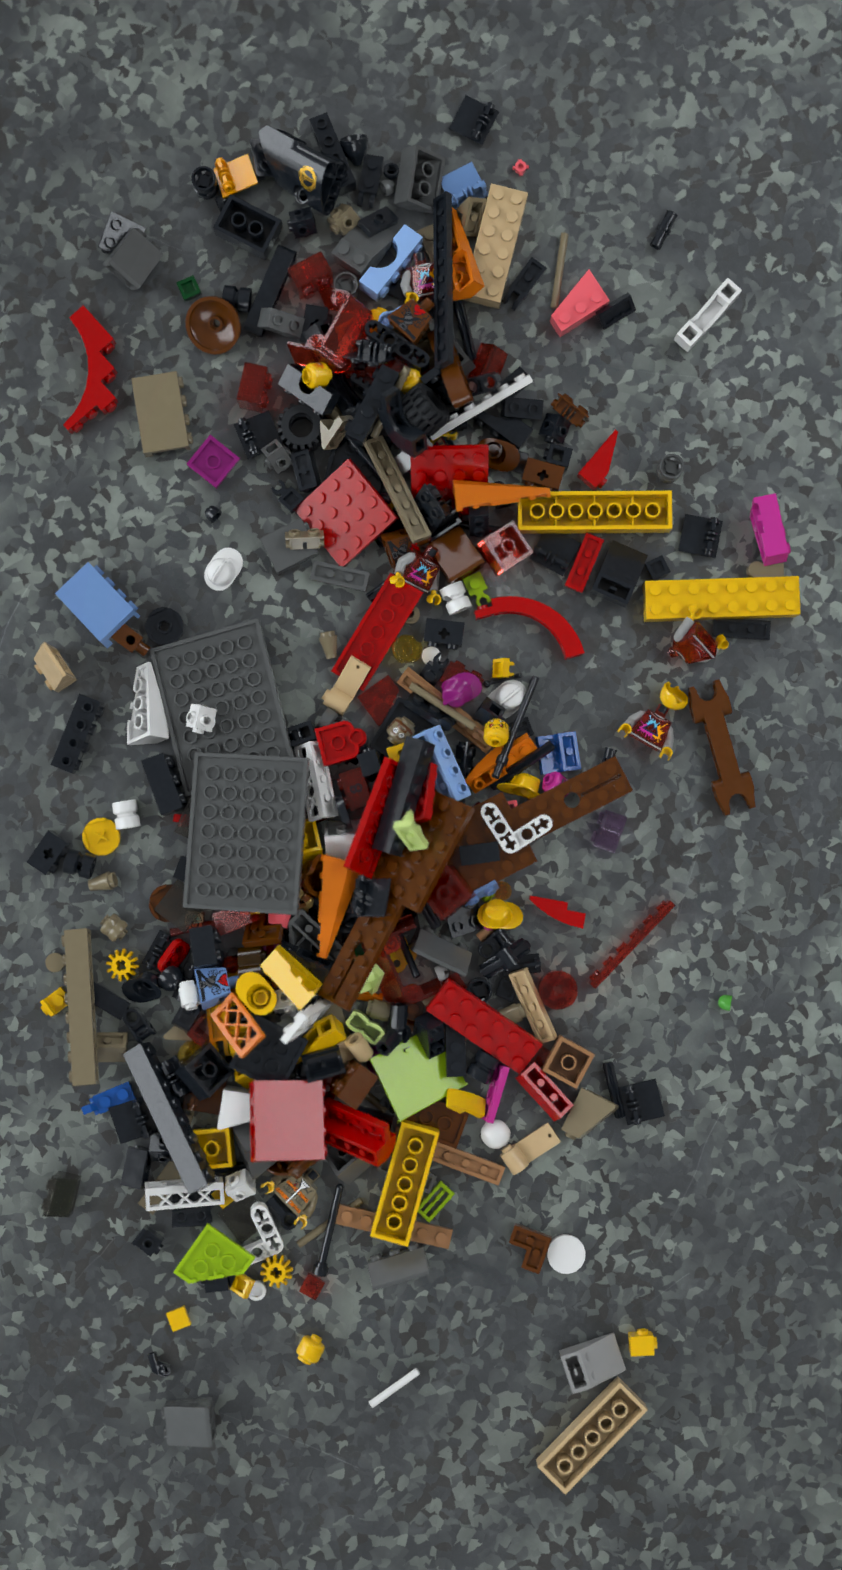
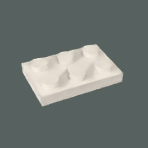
[280,999,333,1045]

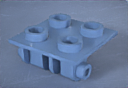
[441,162,488,212]

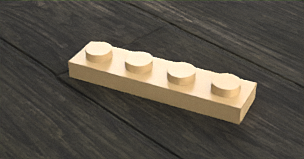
[508,967,558,1043]

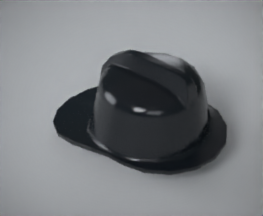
[122,971,162,1003]

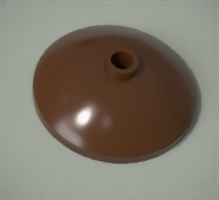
[185,296,241,354]

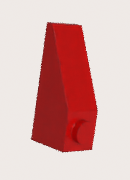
[577,429,618,491]

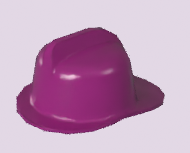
[441,672,482,708]

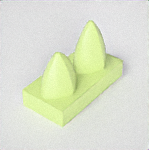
[393,810,429,851]
[360,964,385,995]

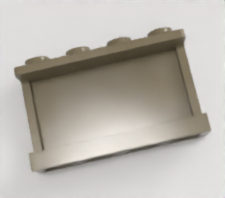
[131,371,193,457]

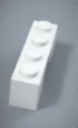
[674,278,742,352]

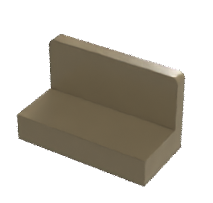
[97,1032,129,1062]

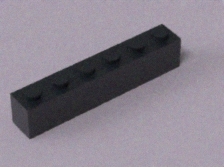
[372,736,435,857]

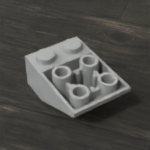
[559,1332,626,1394]

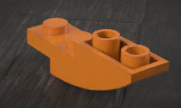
[465,733,538,794]

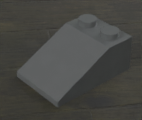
[331,225,396,279]

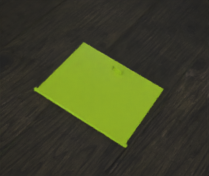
[369,1035,468,1123]

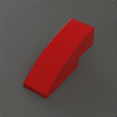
[528,895,586,929]

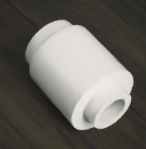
[178,980,201,1011]

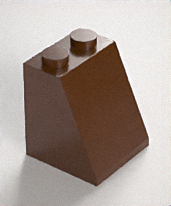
[427,526,485,585]

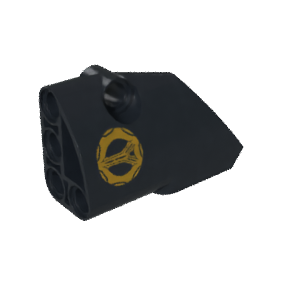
[258,125,348,216]

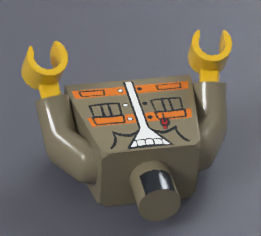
[260,1168,320,1230]

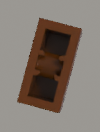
[521,457,565,491]

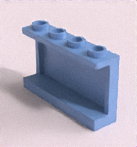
[55,562,140,649]

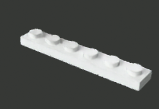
[430,373,533,441]

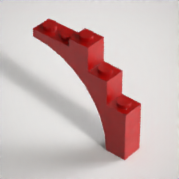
[63,305,119,435]

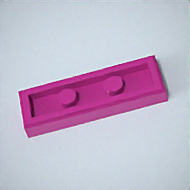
[481,1063,510,1124]

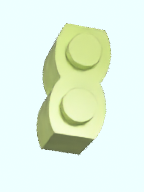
[345,1009,385,1045]

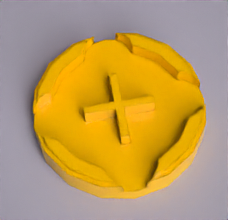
[82,818,121,856]

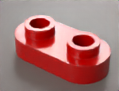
[157,938,189,972]

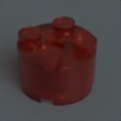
[538,970,578,1010]

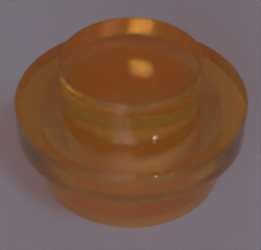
[495,881,512,901]

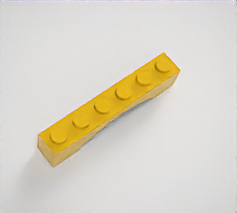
[233,1014,347,1090]

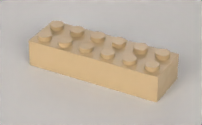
[463,183,528,309]
[536,1376,648,1495]

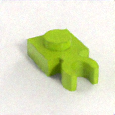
[462,571,490,607]

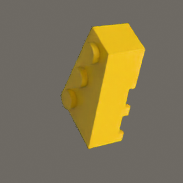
[260,944,323,1010]

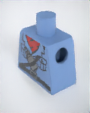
[194,967,238,1010]

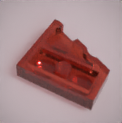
[358,675,399,727]

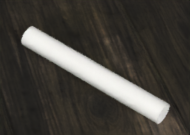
[369,1368,420,1408]

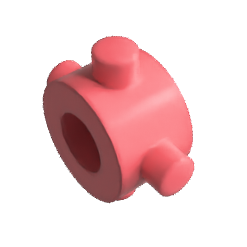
[512,159,529,176]

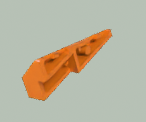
[452,208,485,301]
[453,480,551,511]
[317,854,359,959]

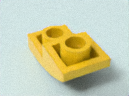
[446,1088,486,1119]

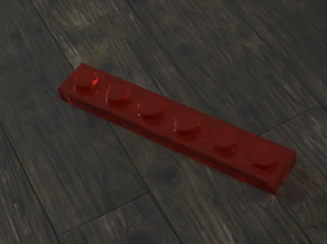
[588,900,676,989]

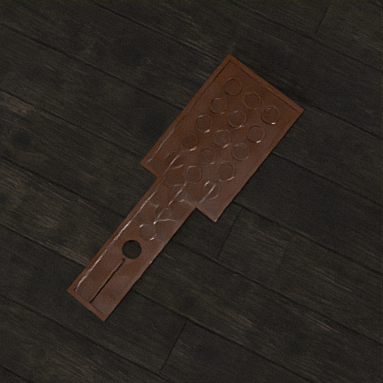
[428,756,633,914]
[318,791,475,1012]

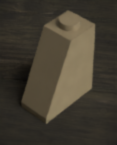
[561,1088,619,1140]

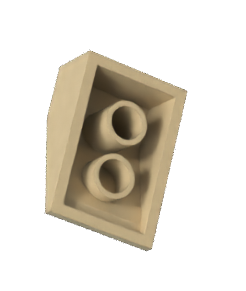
[34,642,77,692]

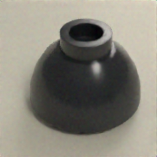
[158,965,184,992]

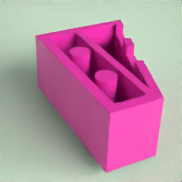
[750,493,791,566]

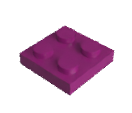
[186,435,240,489]

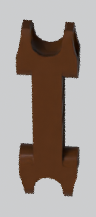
[688,679,756,816]

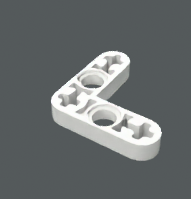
[481,803,552,853]
[243,1201,284,1265]

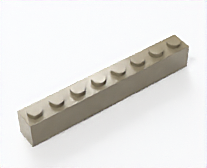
[61,928,100,1086]

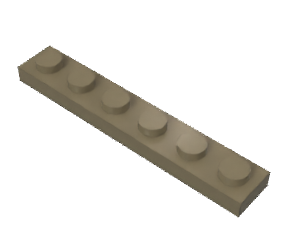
[364,435,432,544]

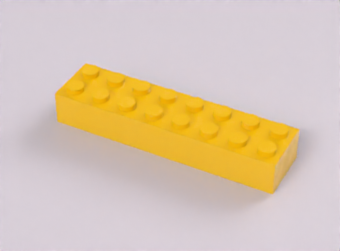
[517,491,672,534]
[642,576,801,622]

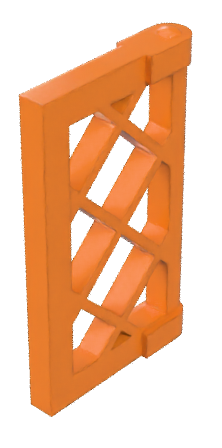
[210,992,266,1059]

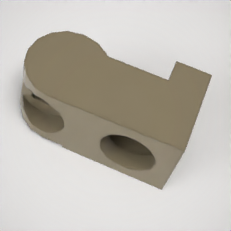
[746,561,784,578]

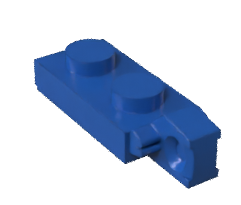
[81,1081,137,1115]

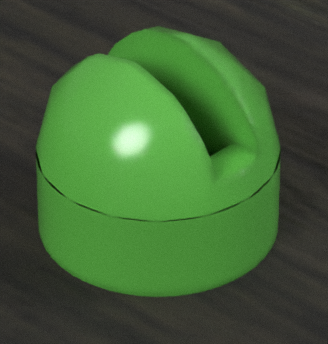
[718,995,732,1011]

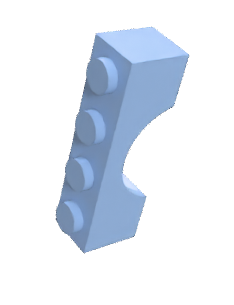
[359,224,423,302]

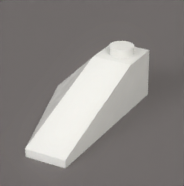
[127,662,169,745]

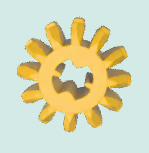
[106,948,139,981]
[260,1254,293,1288]

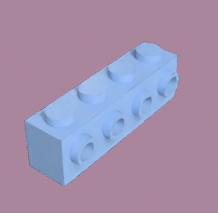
[413,725,471,801]

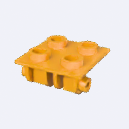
[214,154,258,199]

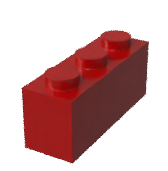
[515,1062,574,1121]

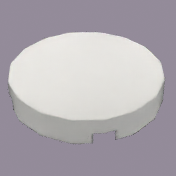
[547,1234,586,1274]

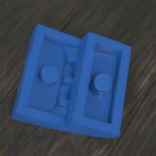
[535,731,581,775]

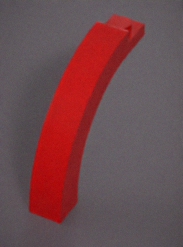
[474,596,585,660]

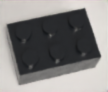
[213,194,283,261]
[141,753,189,816]

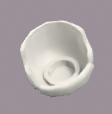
[481,1119,511,1149]

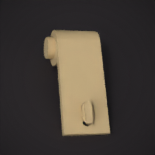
[322,655,371,716]
[334,1032,373,1064]
[500,1122,561,1175]

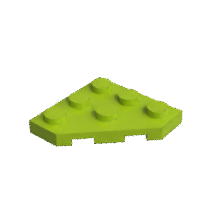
[173,1223,255,1284]

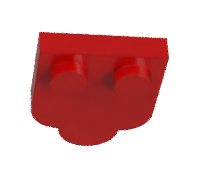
[314,721,367,767]

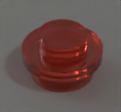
[222,956,238,974]

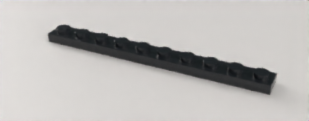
[433,191,454,370]

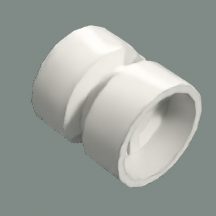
[439,581,472,616]
[112,799,141,830]

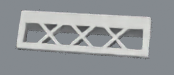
[294,741,339,822]
[145,1176,225,1211]

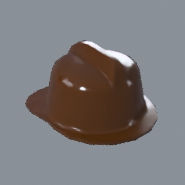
[477,438,520,472]

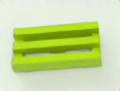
[418,1180,455,1223]

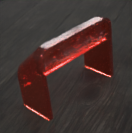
[287,285,374,373]
[361,914,442,1003]

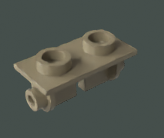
[285,528,324,550]

